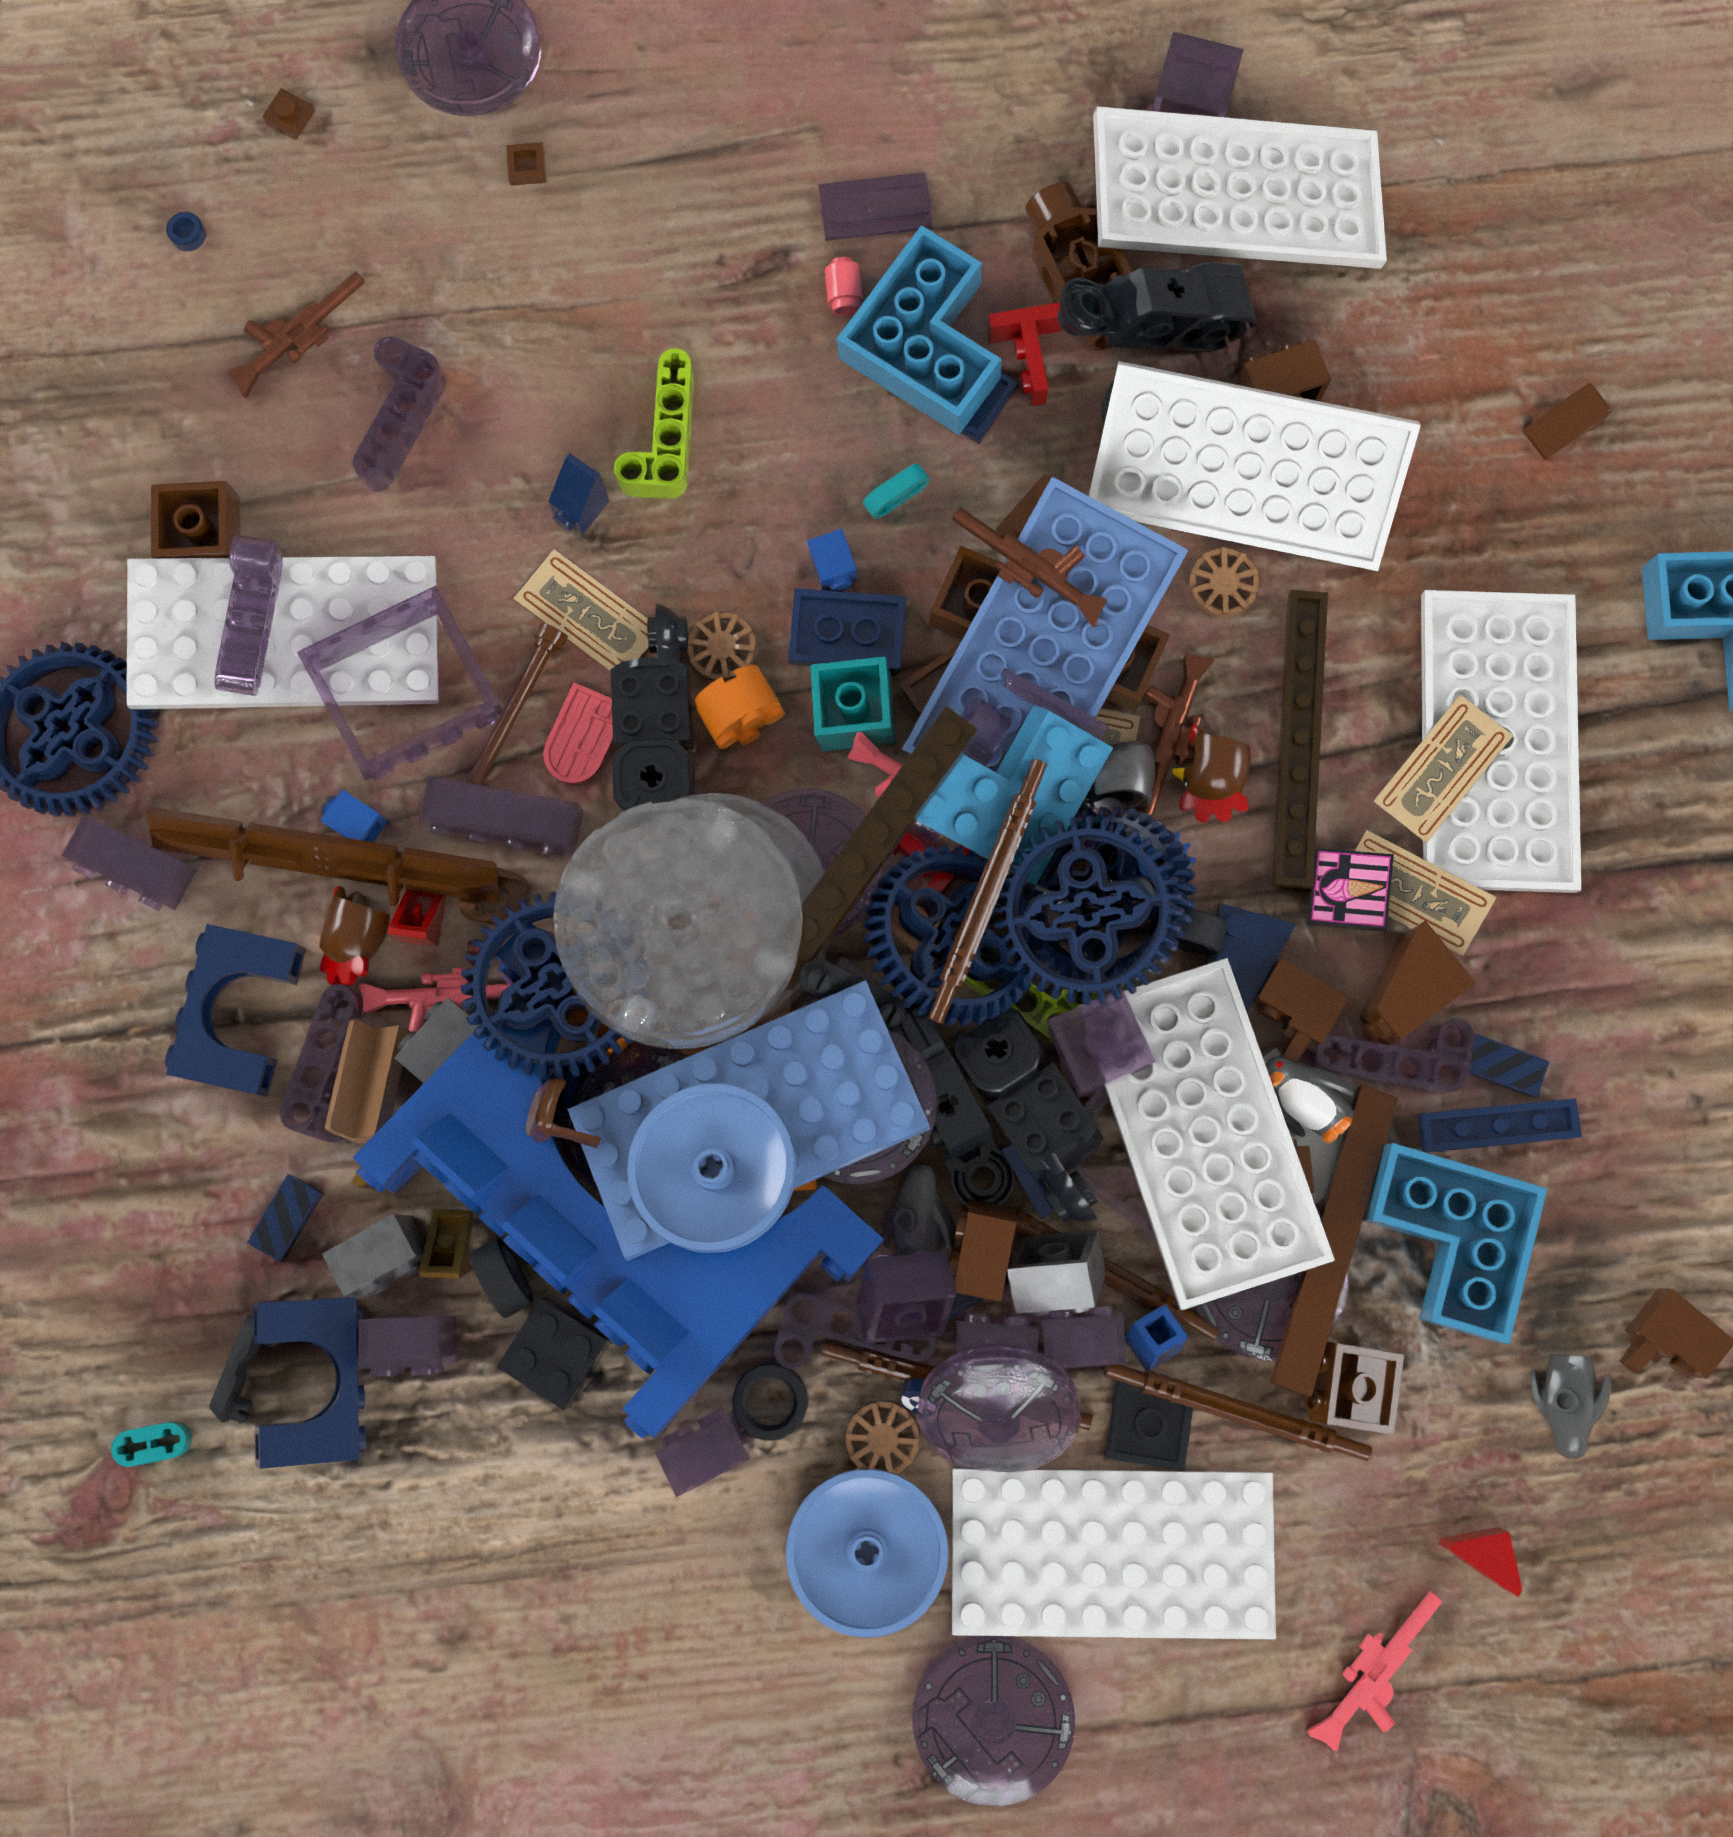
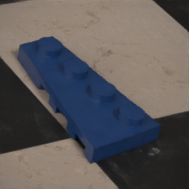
[1204,903,1296,1012]

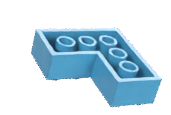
[836,225,1001,435]
[1642,551,1733,711]
[917,705,1113,885]
[1363,1143,1547,1344]

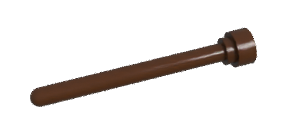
[467,622,568,789]

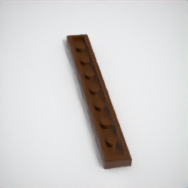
[1269,1084,1398,1397]

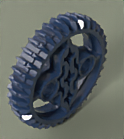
[0,642,160,817]
[1023,806,1197,981]
[994,816,1184,1005]
[863,844,1044,1026]
[460,891,652,1079]

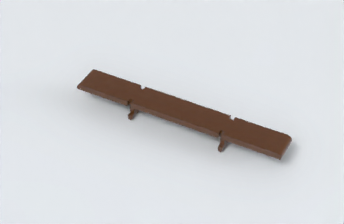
[146,808,499,906]

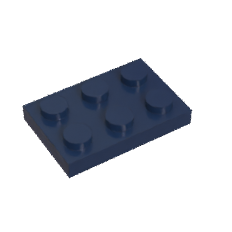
[788,588,906,673]

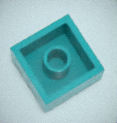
[811,656,896,751]

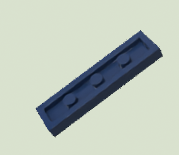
[1417,1098,1582,1153]

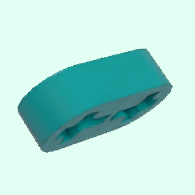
[862,463,931,519]
[111,1421,192,1467]

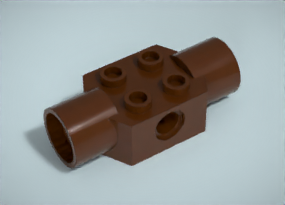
[1025,182,1132,351]

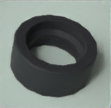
[1148,908,1227,955]
[470,1238,534,1318]
[732,1363,808,1441]

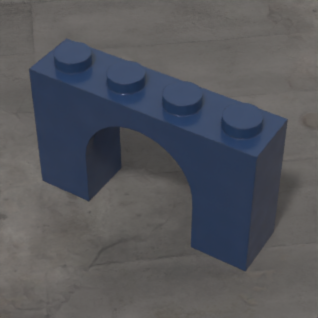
[165,924,306,1097]
[253,1297,366,1469]

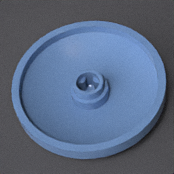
[627,1083,796,1253]
[786,1468,948,1638]

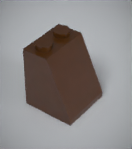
[1359,920,1476,1048]

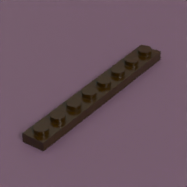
[1272,590,1328,889]
[757,706,981,990]

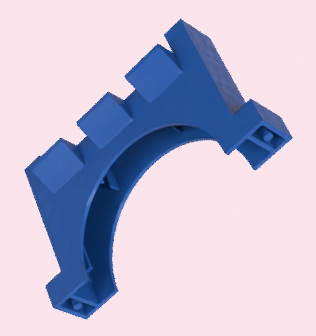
[352,923,884,1439]

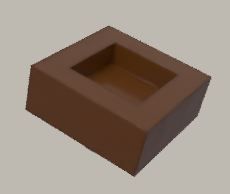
[262,88,315,140]
[506,142,547,186]

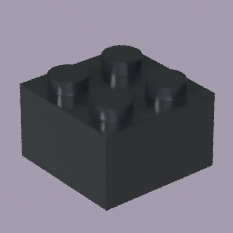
[497,1297,612,1411]

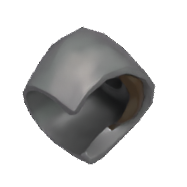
[1090,740,1155,810]

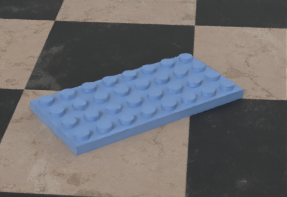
[902,477,1188,772]
[568,980,931,1261]

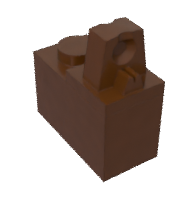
[1253,958,1349,1062]
[1619,1288,1733,1379]

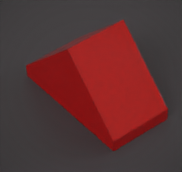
[388,889,446,947]
[1439,1527,1523,1597]

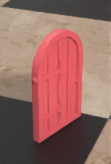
[543,682,613,785]

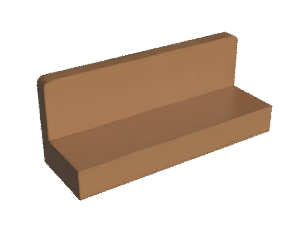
[325,1019,410,1144]

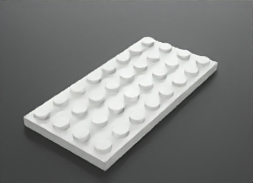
[1093,106,1387,269]
[1089,361,1421,571]
[127,556,439,709]
[1421,590,1581,893]
[1077,958,1335,1310]
[952,1467,1276,1639]

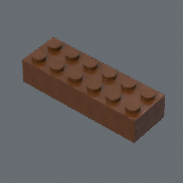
[929,545,1170,714]

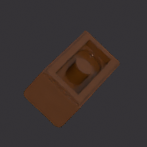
[1522,383,1611,460]

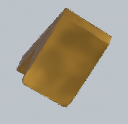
[419,1209,474,1279]

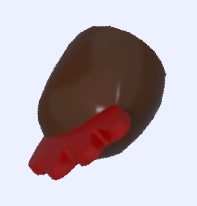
[1172,724,1251,823]
[319,886,390,986]

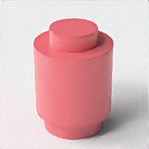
[824,257,864,316]

